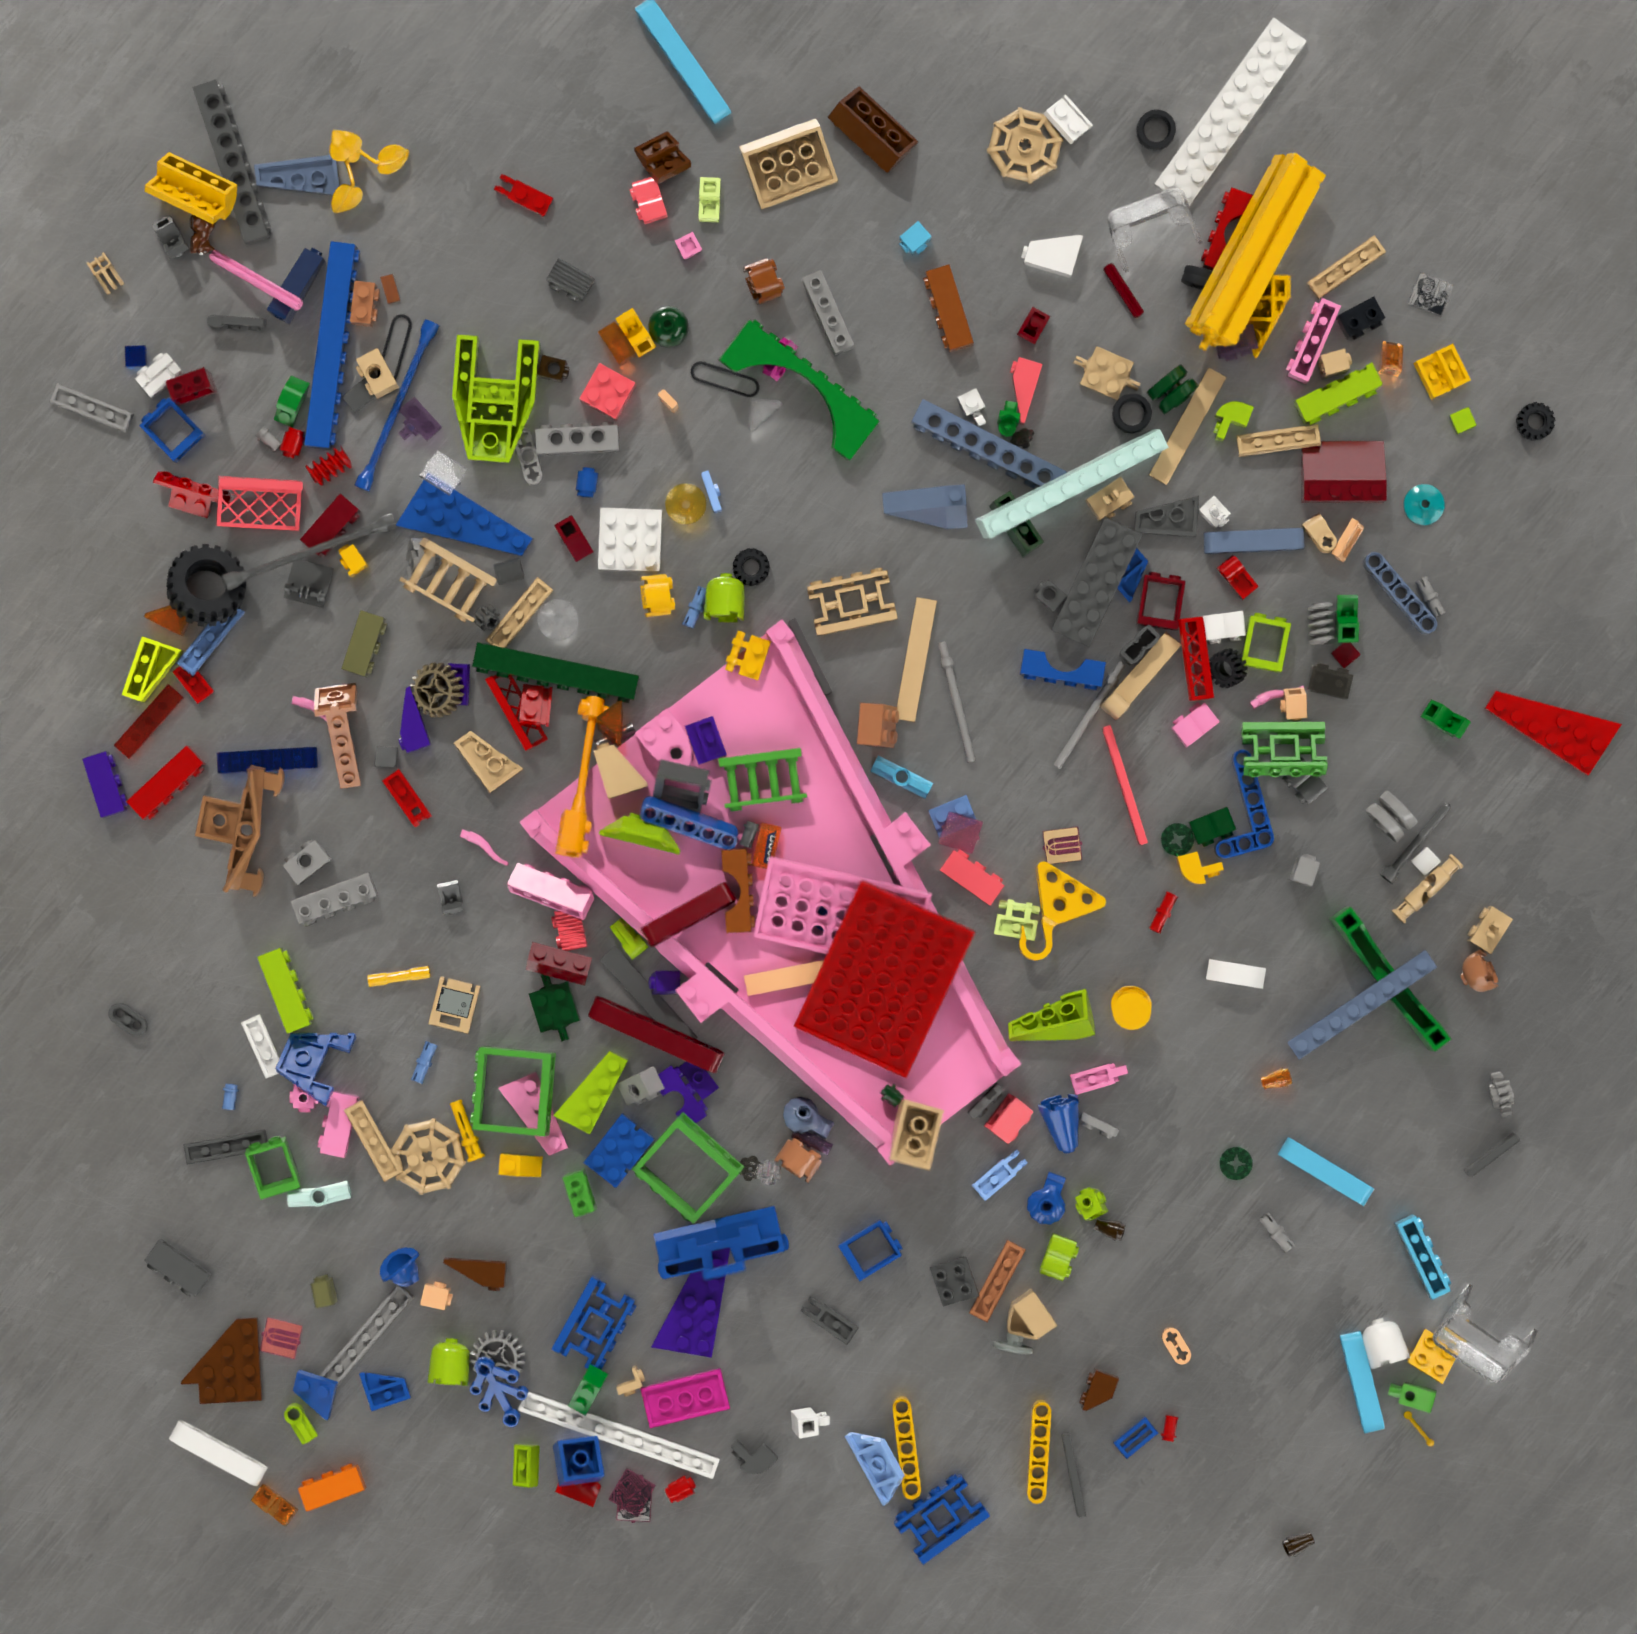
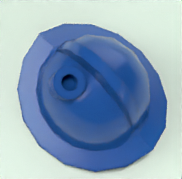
[380,1247,420,1287]

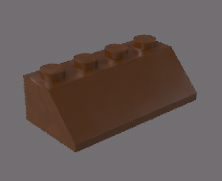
[827,86,919,173]

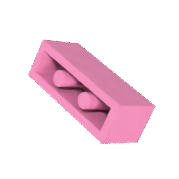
[318,1091,359,1158]

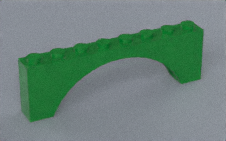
[718,319,879,460]
[1329,906,1451,1052]

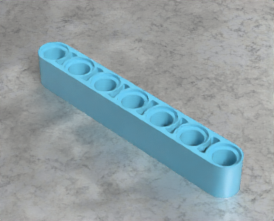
[634,0,732,124]

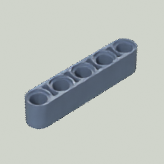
[1203,528,1305,554]
[1363,552,1437,634]

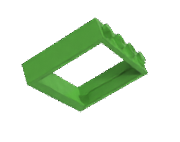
[470,1046,556,1137]
[632,1112,744,1224]

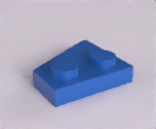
[359,1372,411,1411]

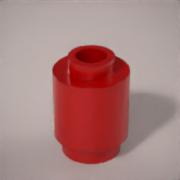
[279,427,305,459]
[664,1475,697,1503]

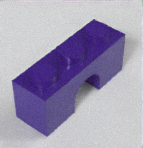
[658,1065,708,1123]

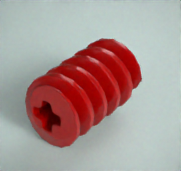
[305,445,352,486]

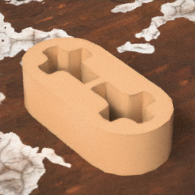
[1162,1327,1191,1364]

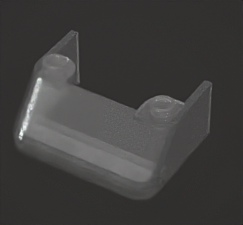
[1107,188,1203,272]
[1433,1284,1538,1383]

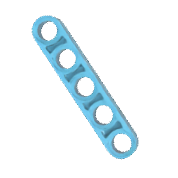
[1278,1137,1374,1206]
[1340,1331,1385,1434]

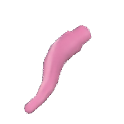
[1250,686,1305,709]
[292,696,326,721]
[460,830,509,865]

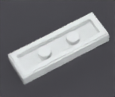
[241,1014,280,1079]

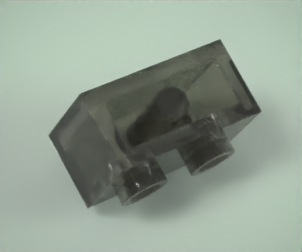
[1306,663,1354,700]

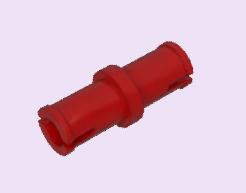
[1149,891,1178,934]

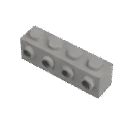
[291,872,378,927]

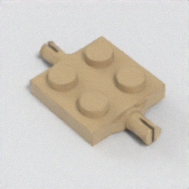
[1073,346,1141,400]

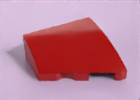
[555,1482,601,1507]

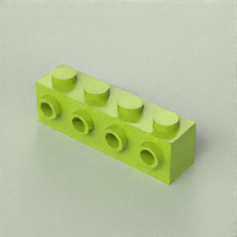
[257,948,314,1034]

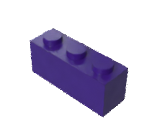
[82,751,129,818]

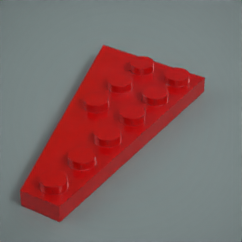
[1484,691,1622,776]

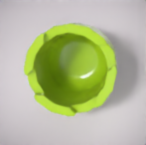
[704,573,745,623]
[427,1338,470,1386]

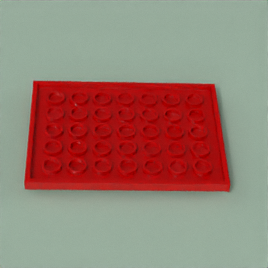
[793,879,975,1078]

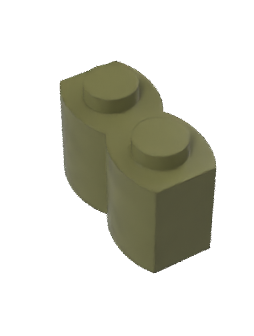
[310,1274,338,1308]

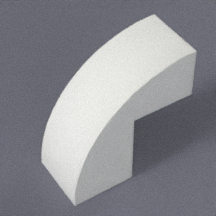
[1206,959,1266,989]

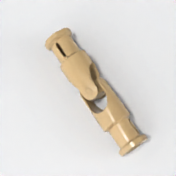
[1392,854,1464,924]

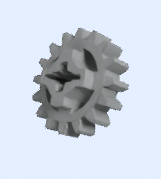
[1488,1072,1515,1117]

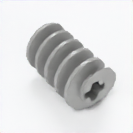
[1307,603,1335,645]

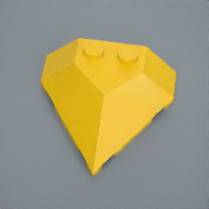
[1242,274,1291,358]

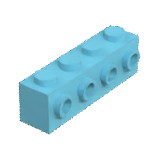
[1394,1214,1451,1300]

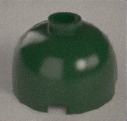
[648,306,689,348]

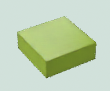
[1449,407,1477,434]

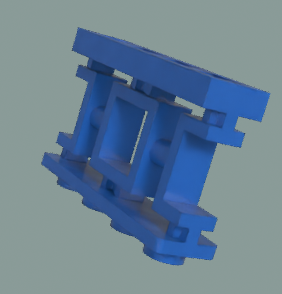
[552,1275,637,1370]
[894,1474,990,1565]

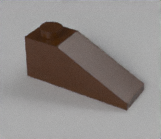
[443,1257,507,1291]

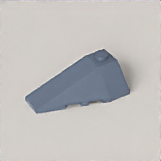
[882,484,968,529]

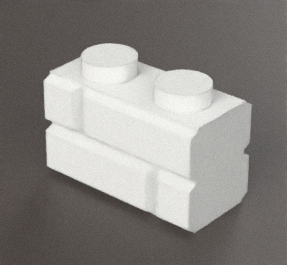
[135,352,184,399]

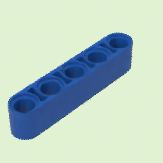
[640,796,738,850]

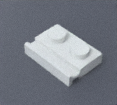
[1044,95,1093,144]

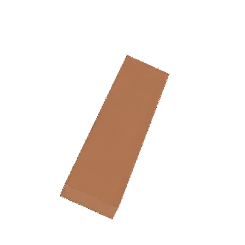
[969,1240,1026,1322]

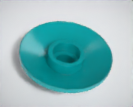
[1404,484,1445,525]

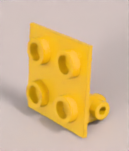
[1406,1329,1460,1384]

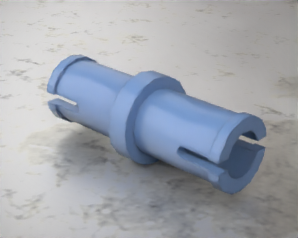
[682,586,706,629]
[410,1041,437,1084]

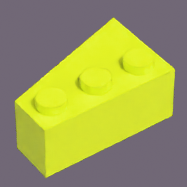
[122,637,184,703]

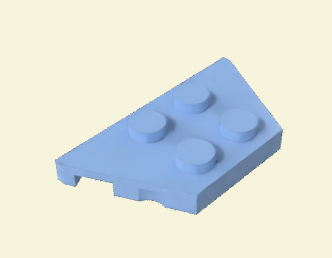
[845,1432,905,1506]

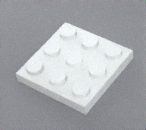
[598,508,662,572]

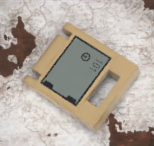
[428,976,481,1034]

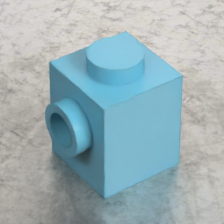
[899,221,932,255]

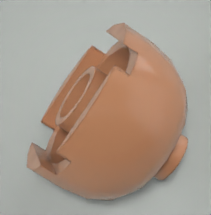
[1460,950,1499,992]

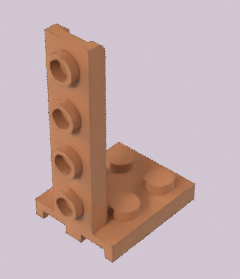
[314,683,361,789]

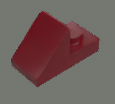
[1017,307,1051,344]

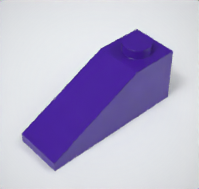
[398,686,432,753]

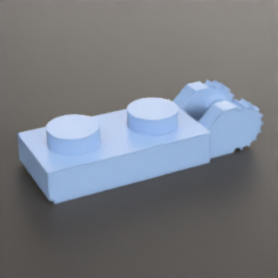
[972,1149,1028,1201]

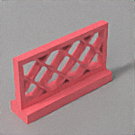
[216,476,303,531]

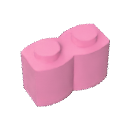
[1171,702,1220,748]

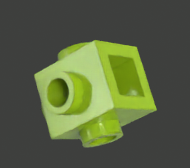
[1075,1187,1109,1221]

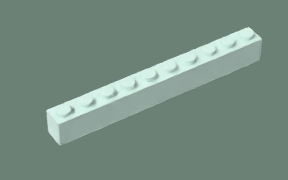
[975,429,1169,539]

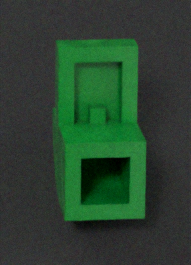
[274,375,310,428]
[1335,595,1359,643]
[1420,699,1471,739]

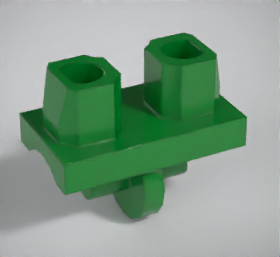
[997,401,1020,437]

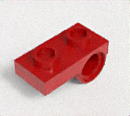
[1216,555,1259,600]

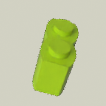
[1039,1233,1079,1281]

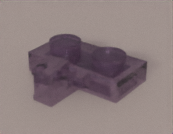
[399,397,442,441]

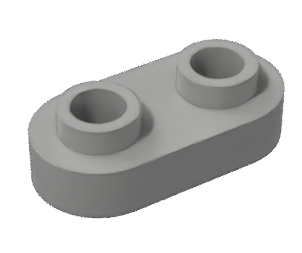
[1079,1112,1119,1139]

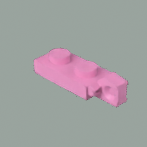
[1070,1063,1128,1095]

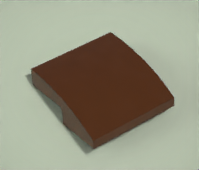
[634,131,691,184]

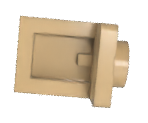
[616,1366,645,1397]

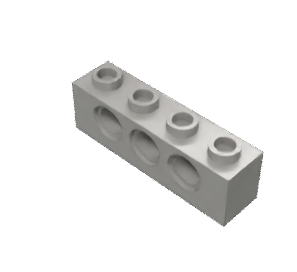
[802,270,854,356]
[535,422,620,456]

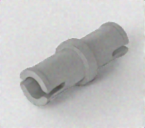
[1415,576,1446,618]
[1259,1212,1295,1252]

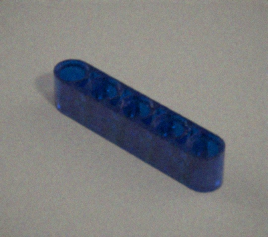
[216,747,318,774]

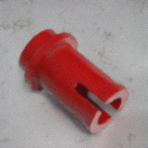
[1161,1415,1179,1442]

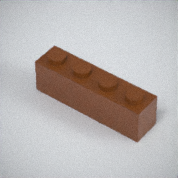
[923,264,974,352]

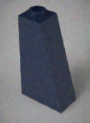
[266,248,325,325]

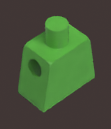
[1388,1382,1437,1413]

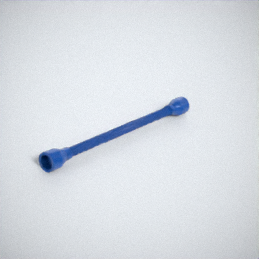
[354,319,440,492]

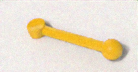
[1404,1411,1434,1447]

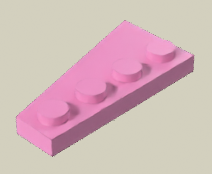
[498,1072,568,1156]

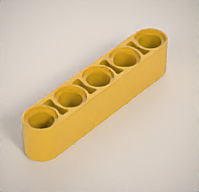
[892,1396,921,1499]
[1027,1400,1051,1504]

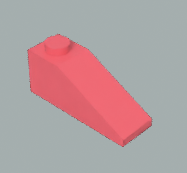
[1010,357,1043,425]

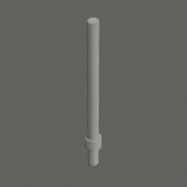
[938,641,976,763]
[1053,661,1126,769]

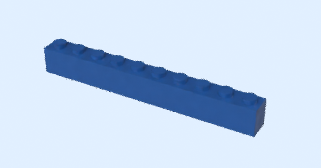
[304,241,360,450]

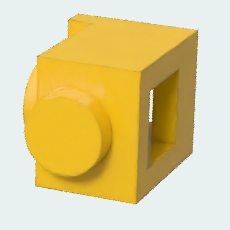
[338,544,368,577]

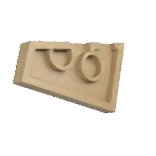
[453,731,523,793]

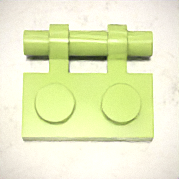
[994,899,1040,941]

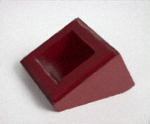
[1331,642,1361,669]

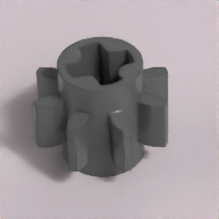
[474,604,500,631]

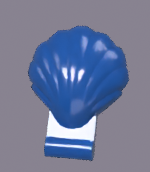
[1027,1172,1066,1225]

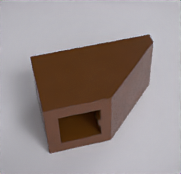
[1079,1368,1119,1411]

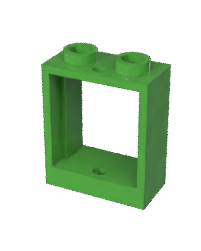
[245,1136,301,1199]
[563,1169,597,1217]

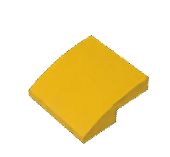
[1413,344,1471,400]

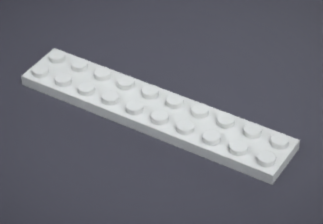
[1154,17,1307,209]

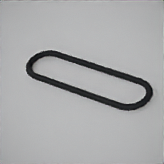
[377,314,412,380]
[690,361,760,397]

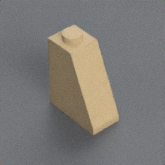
[594,742,648,799]

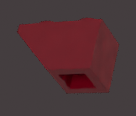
[554,515,594,562]

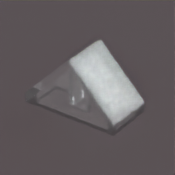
[749,398,783,432]

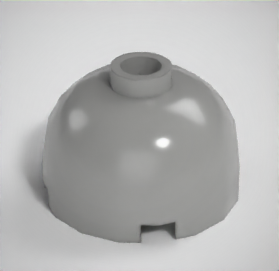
[406,538,440,579]

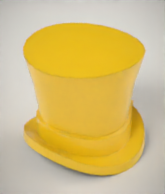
[1111,986,1152,1030]

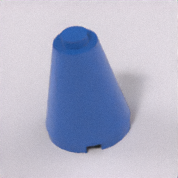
[1038,1094,1079,1154]

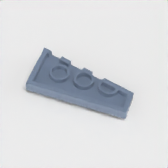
[254,155,340,195]

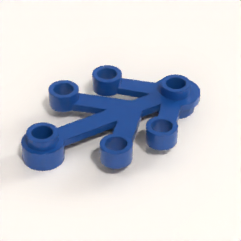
[469,1357,528,1427]

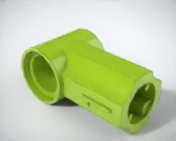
[610,918,649,960]
[284,1403,318,1445]

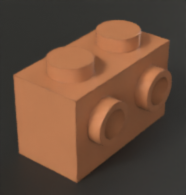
[350,281,380,327]

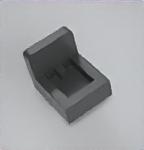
[437,880,463,915]

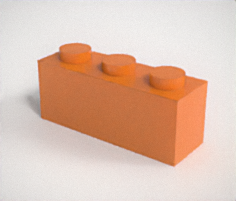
[298,1463,367,1512]

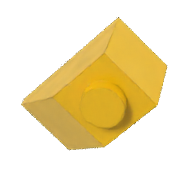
[498,1153,543,1177]

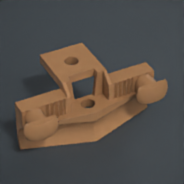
[195,765,285,897]

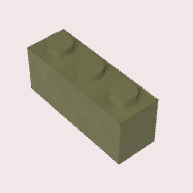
[341,610,388,677]

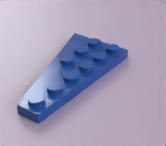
[396,473,533,556]

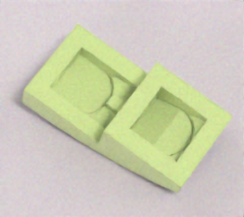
[698,177,721,222]

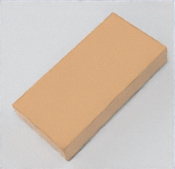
[658,389,679,413]
[1331,518,1364,563]

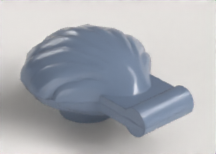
[783,1097,834,1139]

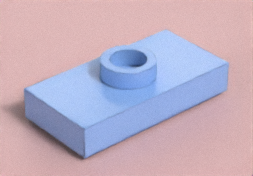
[701,470,722,513]

